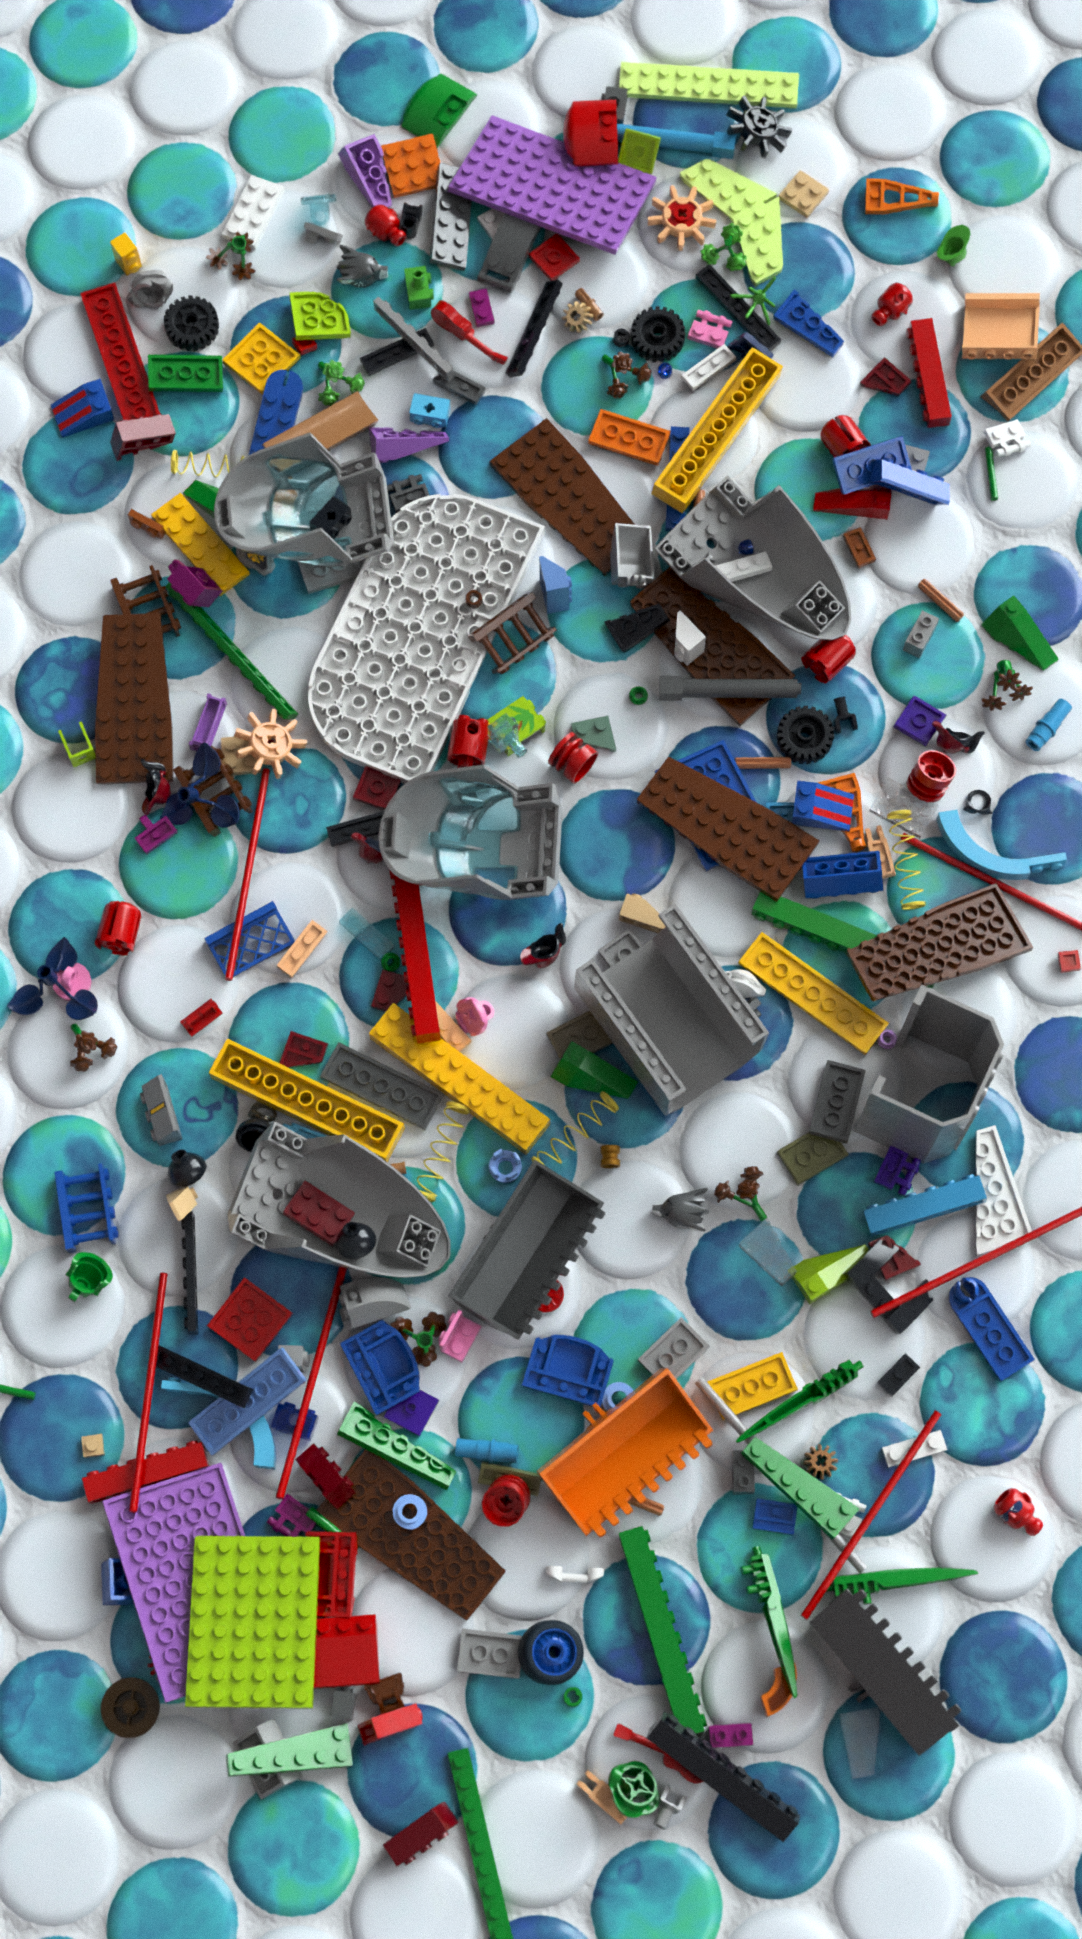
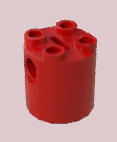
[447,715,490,768]

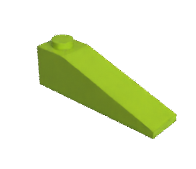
[787,1244,868,1304]

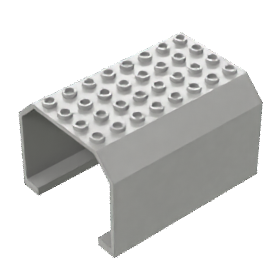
[574,904,769,1116]
[854,985,1005,1164]

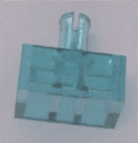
[487,713,527,758]

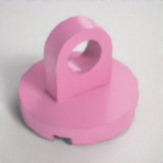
[53,963,92,1001]
[456,997,494,1036]

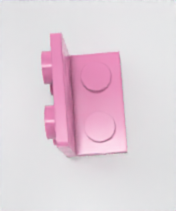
[438,1310,481,1363]

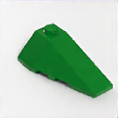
[183,480,219,519]
[981,595,1059,671]
[550,1041,638,1099]

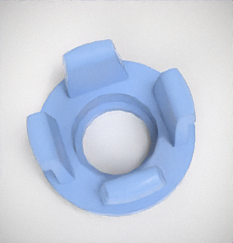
[489,1149,522,1183]
[602,1382,634,1411]
[393,1494,427,1530]

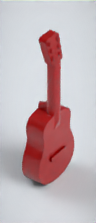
[431,300,508,365]
[613,1723,703,1784]

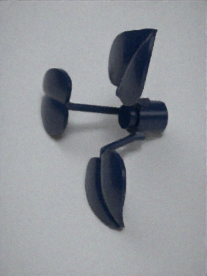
[160,742,240,828]
[7,937,98,1020]

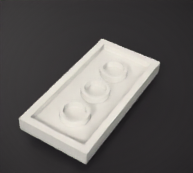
[222,175,285,250]

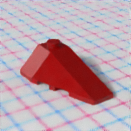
[813,484,892,520]

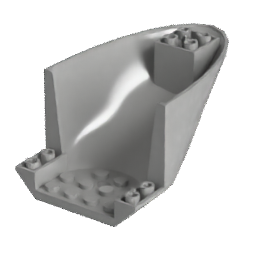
[654,476,851,641]
[227,1121,450,1278]

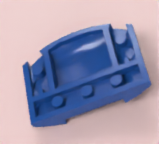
[340,1320,420,1416]
[522,1335,614,1407]

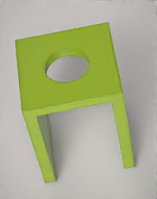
[58,721,96,767]

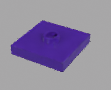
[893,695,946,747]
[384,1390,439,1437]

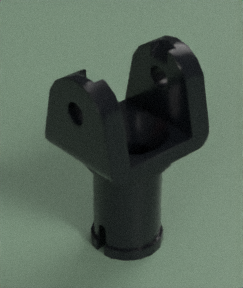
[833,696,858,734]

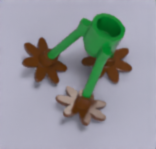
[206,232,256,280]
[982,660,1033,711]

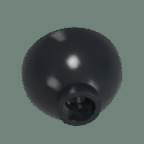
[235,1116,270,1152]
[168,1149,207,1186]
[336,1222,376,1259]

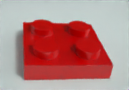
[529,233,580,281]

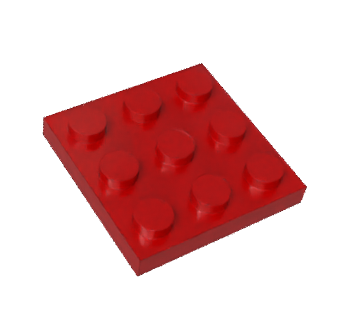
[207,1277,293,1363]

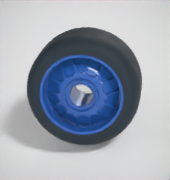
[518,1620,584,1685]

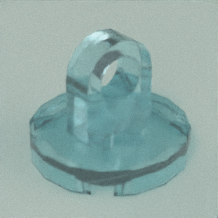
[300,194,337,225]

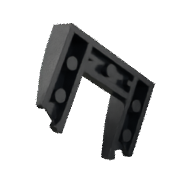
[843,1239,933,1334]

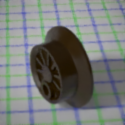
[101,1677,160,1738]

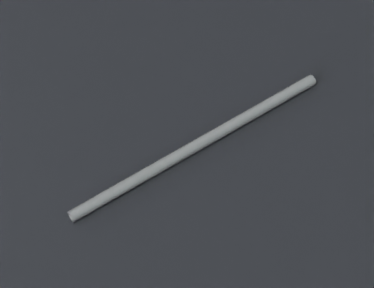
[695,1377,867,1574]

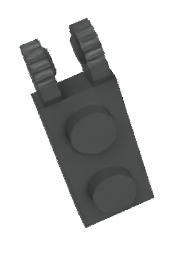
[433,371,486,405]

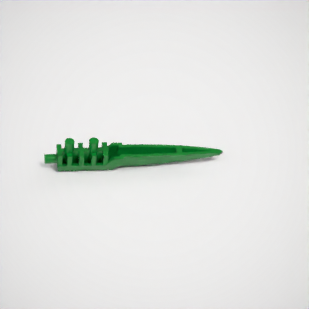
[736,1360,864,1443]
[741,1546,797,1699]
[826,1568,979,1605]

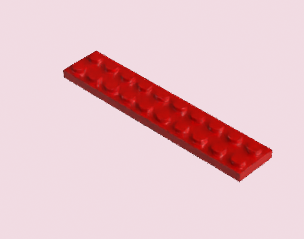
[80,282,160,452]

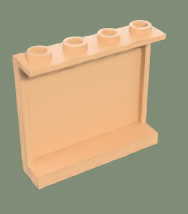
[962,293,1040,360]

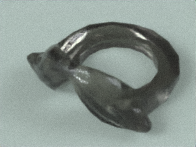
[248,1101,277,1122]

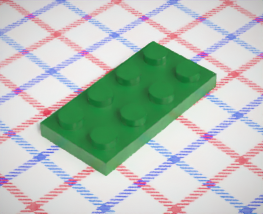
[148,355,223,392]

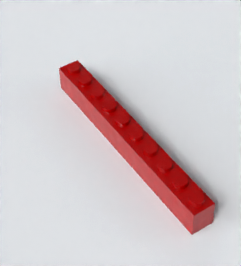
[389,869,441,1044]

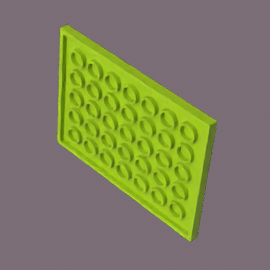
[185,1536,320,1709]

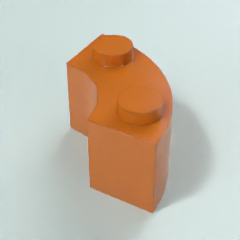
[760,1662,797,1717]

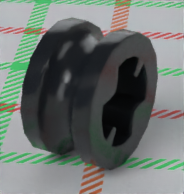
[613,329,630,347]

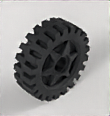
[164,295,219,351]
[631,306,685,362]
[777,706,834,764]

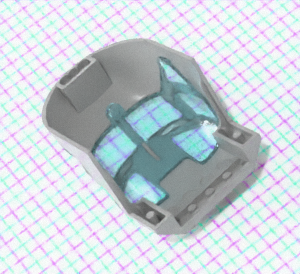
[214,433,394,567]
[379,765,563,900]

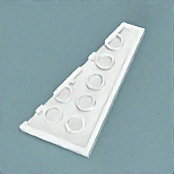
[975,1125,1032,1256]

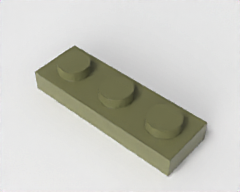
[478,1461,542,1496]

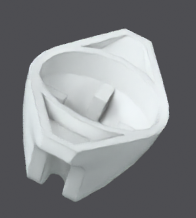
[725,969,766,998]

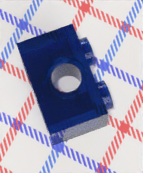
[271,1402,319,1441]

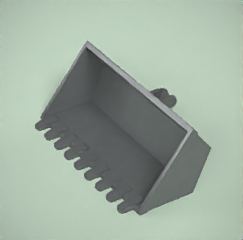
[448,1159,606,1340]
[810,1589,961,1756]

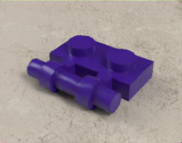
[874,1145,921,1196]

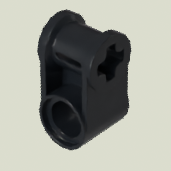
[400,202,423,239]

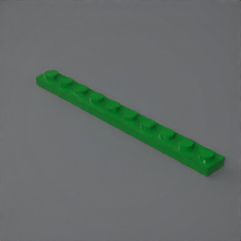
[165,582,299,720]
[448,1748,513,1939]

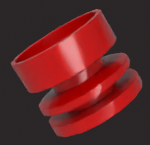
[548,732,599,784]
[907,750,956,802]
[482,1475,531,1527]

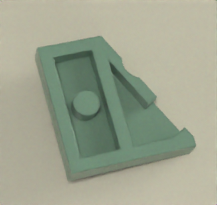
[571,715,616,752]

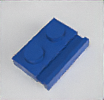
[752,1498,797,1535]

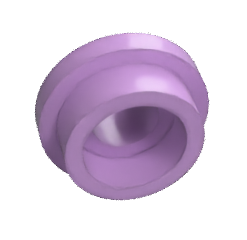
[877,1030,897,1049]

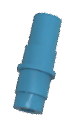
[1025,699,1072,751]
[455,1438,519,1464]

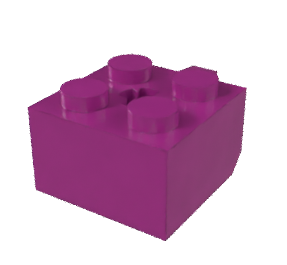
[167,559,223,607]

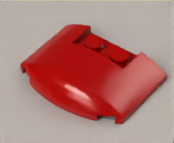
[563,99,618,166]
[304,1531,357,1617]

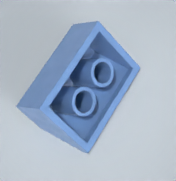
[539,556,572,614]

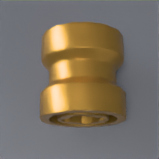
[600,1145,620,1169]

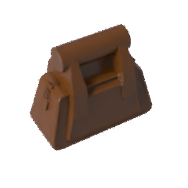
[364,1673,405,1715]

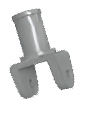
[653,1786,687,1830]

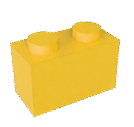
[110,232,142,276]

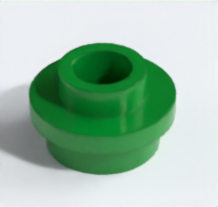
[629,686,648,705]
[381,952,400,972]

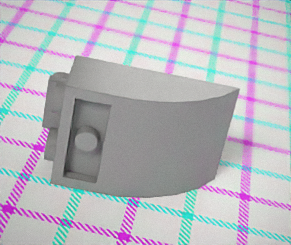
[610,523,654,589]
[338,1277,411,1330]

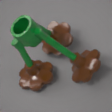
[390,1312,447,1367]

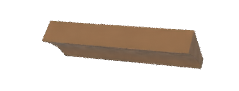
[980,322,1082,422]
[262,391,378,472]

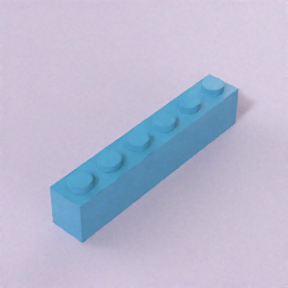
[863,1174,987,1237]

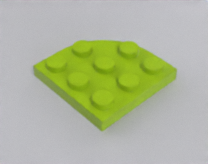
[289,292,351,340]

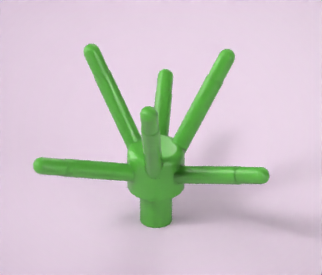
[730,276,776,325]

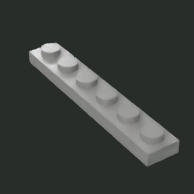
[373,296,453,382]

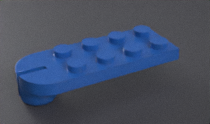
[249,369,303,465]
[948,1277,1035,1382]

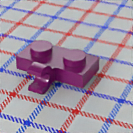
[135,814,178,855]

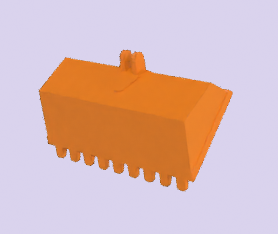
[536,1367,713,1537]

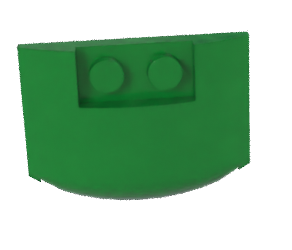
[402,74,477,148]

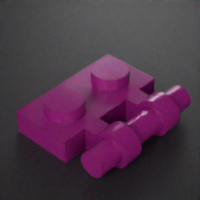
[267,1493,316,1537]

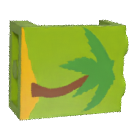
[487,696,546,756]

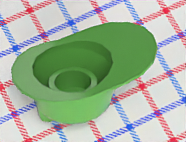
[937,225,971,267]

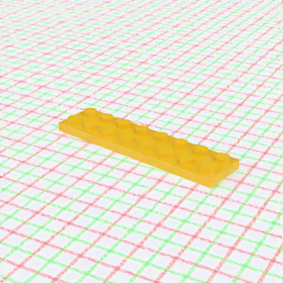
[738,932,889,1055]

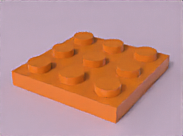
[381,134,441,198]

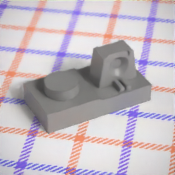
[303,222,343,244]

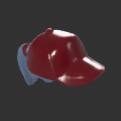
[350,833,383,864]

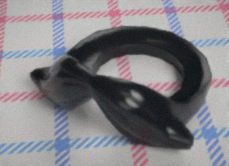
[963,790,993,815]

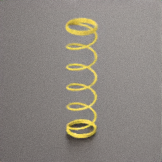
[171,450,244,477]
[887,810,926,910]
[531,1091,619,1165]
[417,1101,470,1202]

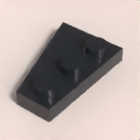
[604,604,670,653]

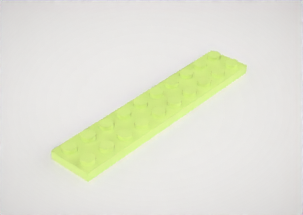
[619,62,799,108]

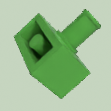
[404,266,434,310]

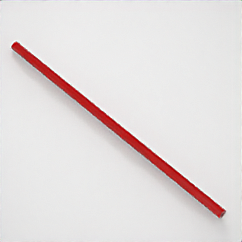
[225,768,270,981]
[900,833,1082,931]
[870,1207,1082,1318]
[276,1267,347,1500]
[129,1273,168,1513]
[800,1410,941,1620]

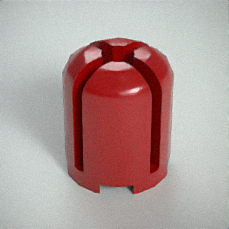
[820,415,871,457]
[801,635,856,684]
[94,901,142,956]

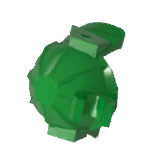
[65,1252,113,1302]

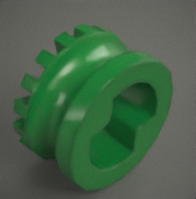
[564,1687,582,1707]

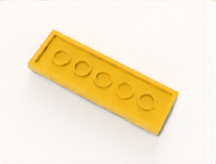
[151,493,250,597]

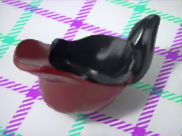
[932,721,985,754]
[141,759,171,815]
[520,923,566,968]

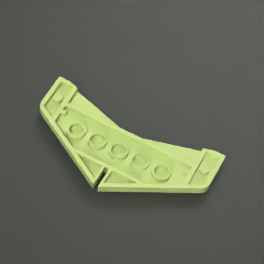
[680,159,783,287]

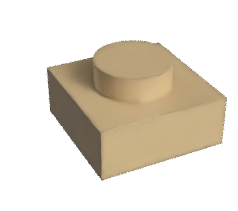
[81,1434,105,1458]

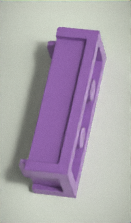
[189,693,227,751]

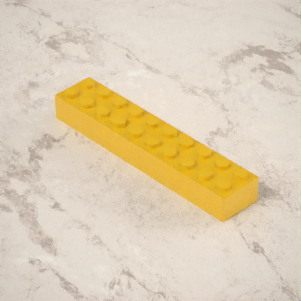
[651,347,783,514]
[369,1003,550,1155]
[209,1038,405,1163]

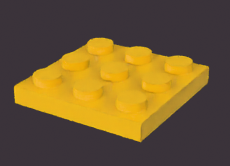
[222,322,301,395]

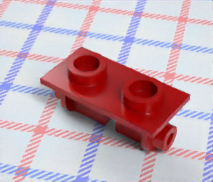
[180,999,223,1037]

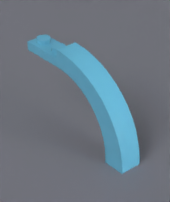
[936,810,1067,880]
[161,1378,276,1470]

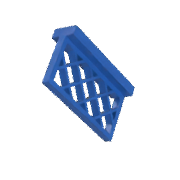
[204,901,295,977]

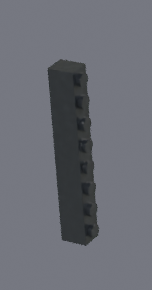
[647,1711,800,1842]

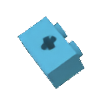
[409,393,451,428]

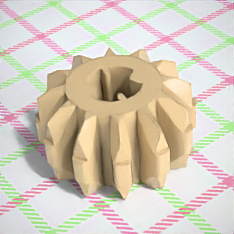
[562,301,593,333]

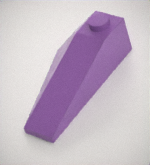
[338,134,392,208]
[369,427,449,463]

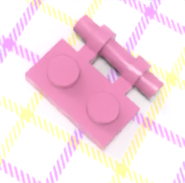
[688,310,733,349]

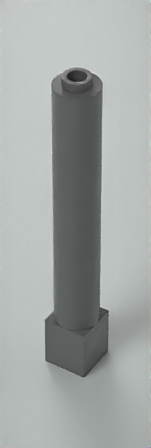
[659,676,801,701]

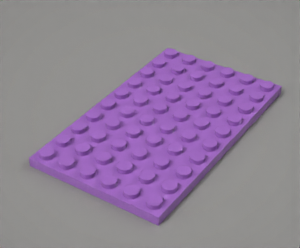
[448,115,657,255]
[102,1463,245,1703]

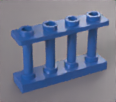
[54,1163,119,1253]

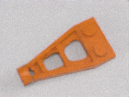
[865,178,939,215]
[818,773,867,852]

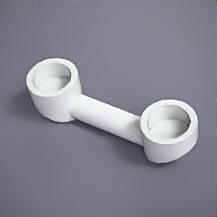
[546,1566,604,1583]

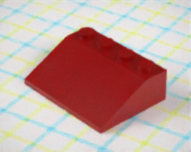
[314,1614,380,1689]

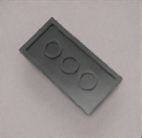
[808,1060,866,1144]

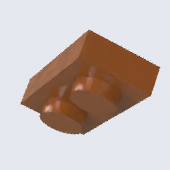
[128,509,166,539]
[843,527,876,568]

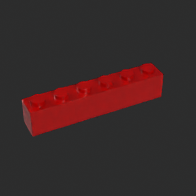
[906,318,952,428]
[82,1440,209,1504]

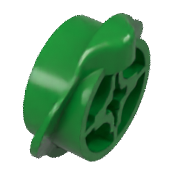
[608,1761,660,1818]

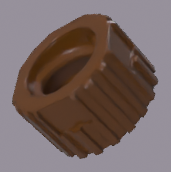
[465,590,483,609]

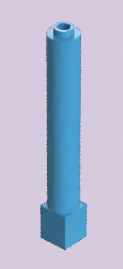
[617,124,736,159]

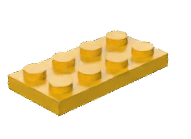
[707,1352,798,1421]

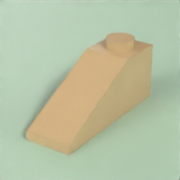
[619,894,666,933]
[166,1186,198,1221]

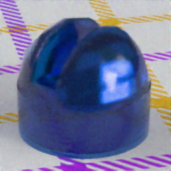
[658,362,672,379]
[738,539,754,555]

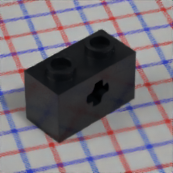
[309,496,352,539]

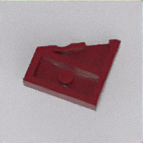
[860,357,911,396]
[371,970,409,1012]
[280,1031,329,1068]
[868,1235,921,1280]

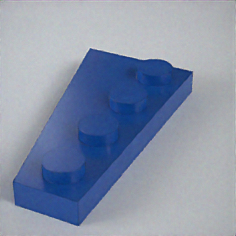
[773,289,844,358]

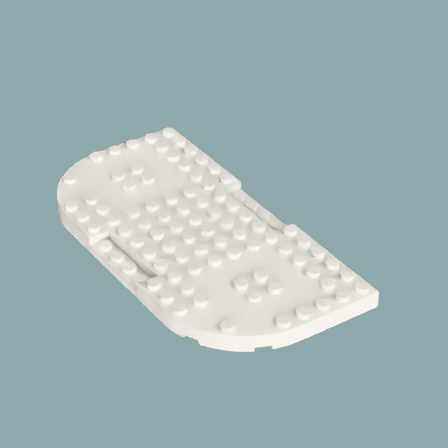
[308,494,545,784]

